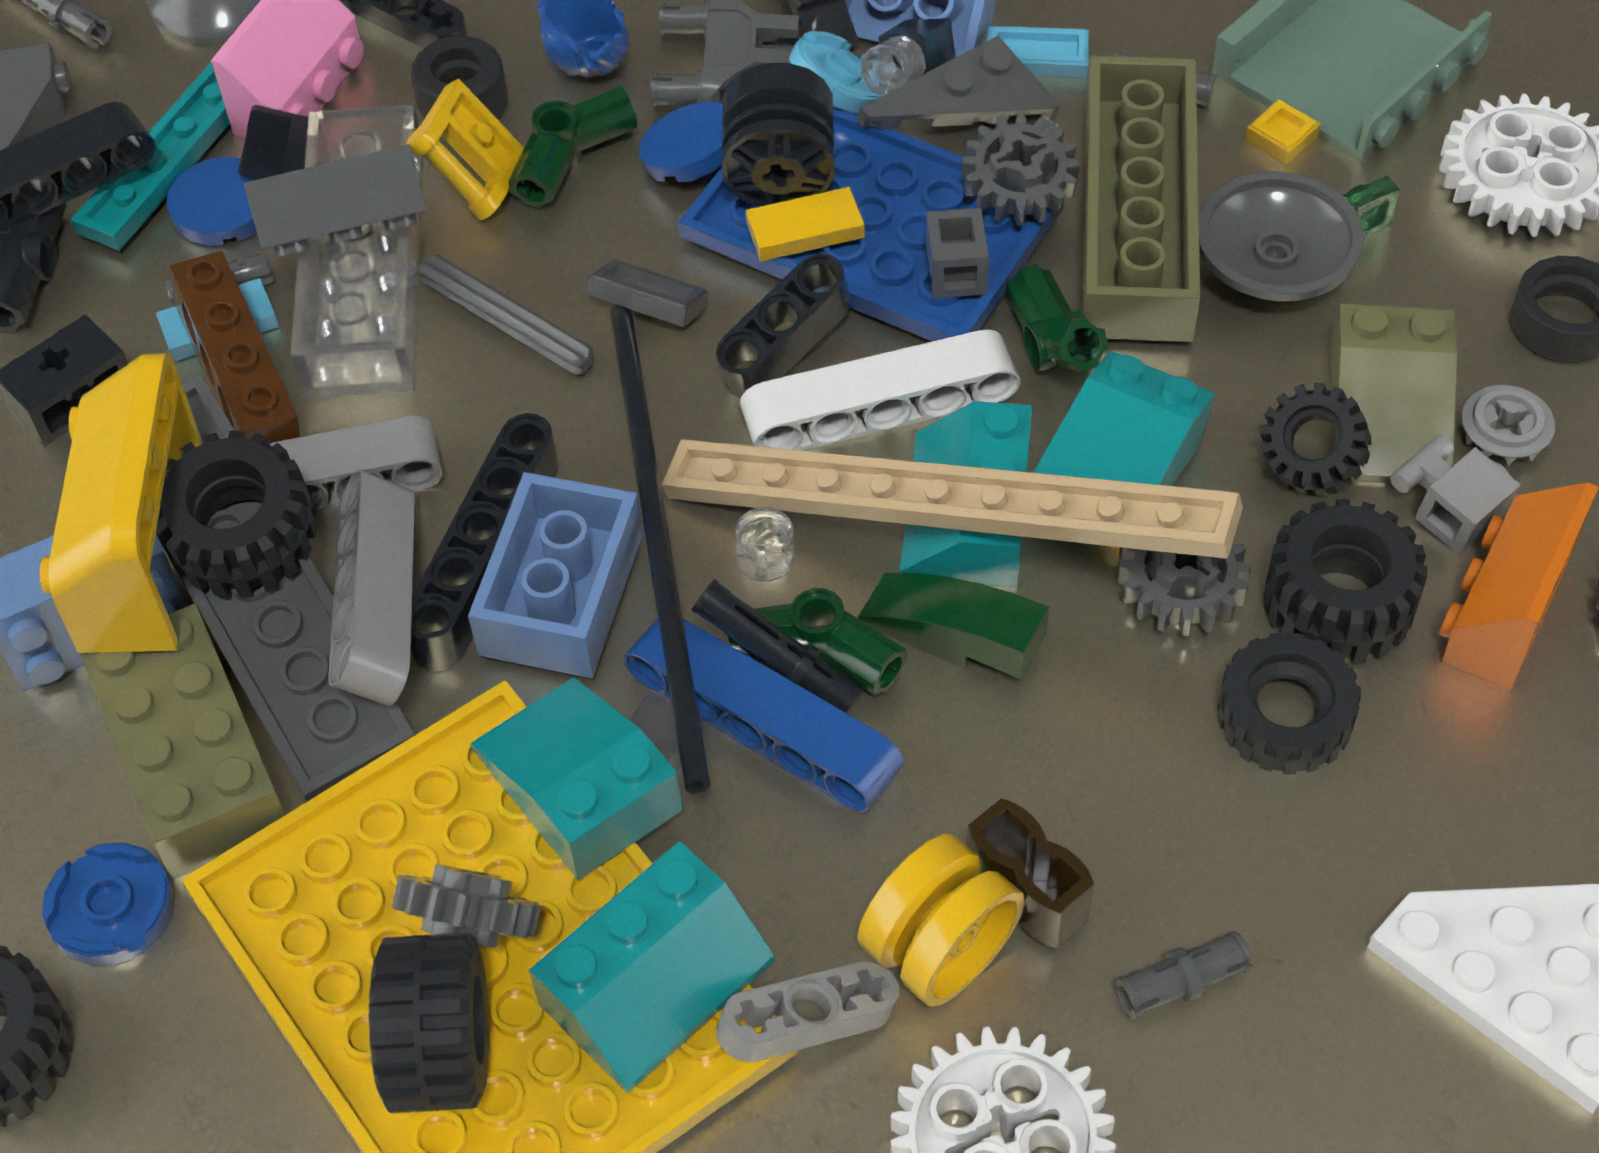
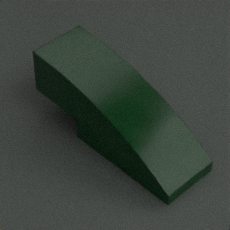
[858,573,1049,679]

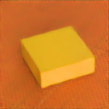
[1245,99,1321,165]

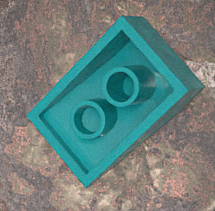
[1033,351,1216,486]
[471,677,683,880]

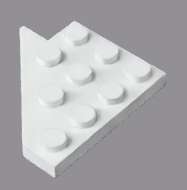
[1367,884,1599,1114]

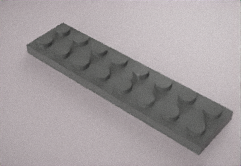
[156,374,415,802]

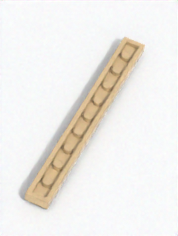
[661,439,1243,559]

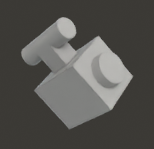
[1390,435,1521,555]

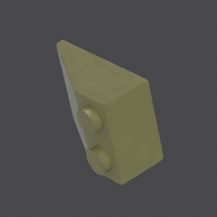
[1330,303,1458,485]

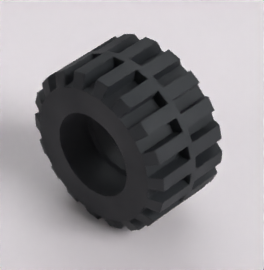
[156,430,317,598]
[1264,499,1428,664]
[369,932,489,1113]
[0,945,72,1127]

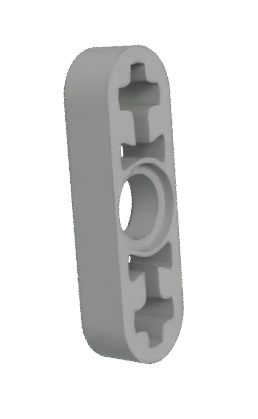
[716,961,900,1062]

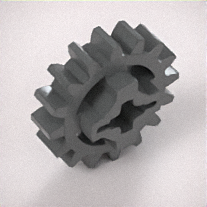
[961,114,1080,225]
[1118,544,1251,636]
[392,864,541,948]

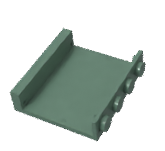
[1212,0,1492,162]

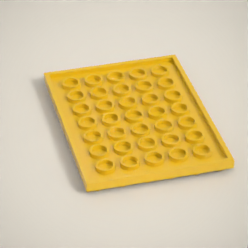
[181,680,797,1153]

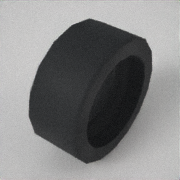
[1510,256,1599,362]

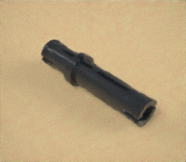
[691,578,862,713]

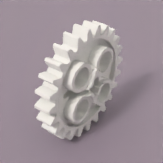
[1439,94,1599,237]
[891,1027,1116,1153]

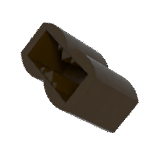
[967,798,1094,948]

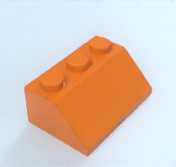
[1439,482,1599,690]

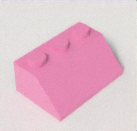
[211,0,364,139]

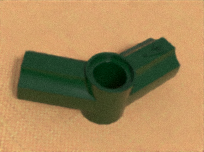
[508,86,638,208]
[1006,264,1109,372]
[728,588,907,696]

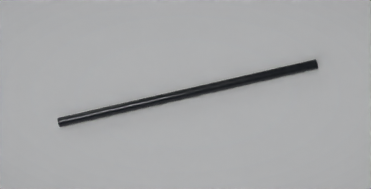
[610,305,711,794]

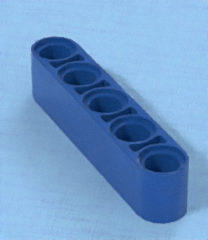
[623,617,904,813]

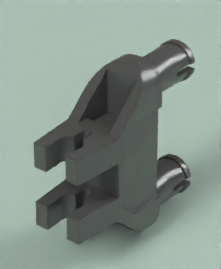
[651,0,800,107]

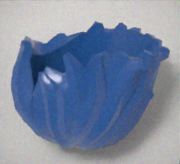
[537,0,630,79]

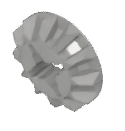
[1459,385,1555,466]

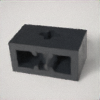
[0,314,128,447]

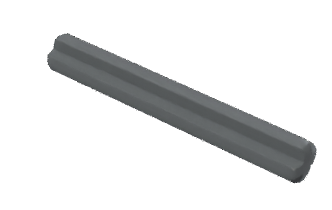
[418,254,595,375]

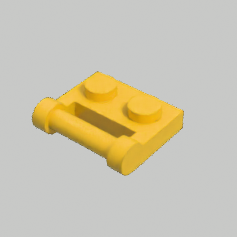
[406,78,524,221]

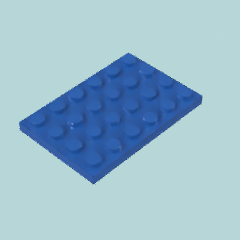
[678,106,1061,341]

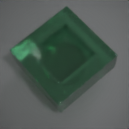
[1342,176,1400,238]

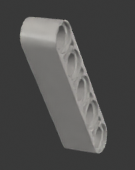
[270,415,443,512]
[328,469,415,706]

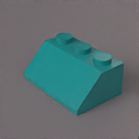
[900,401,1032,588]
[529,841,775,1094]

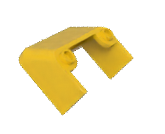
[40,353,203,653]

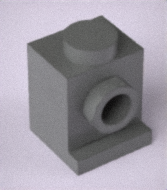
[926,208,989,298]

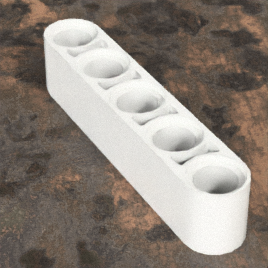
[739,329,1021,451]

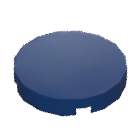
[638,101,723,182]
[167,157,258,246]
[42,842,175,967]

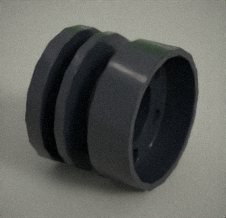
[722,62,835,206]

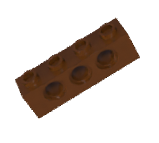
[169,251,300,443]

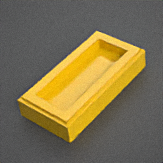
[745,187,865,262]

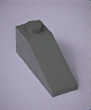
[0,43,72,150]

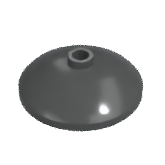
[146,0,261,46]
[1199,171,1364,301]

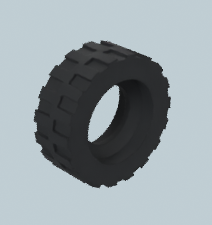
[1217,632,1361,774]

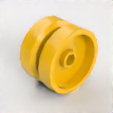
[857,834,1025,1007]

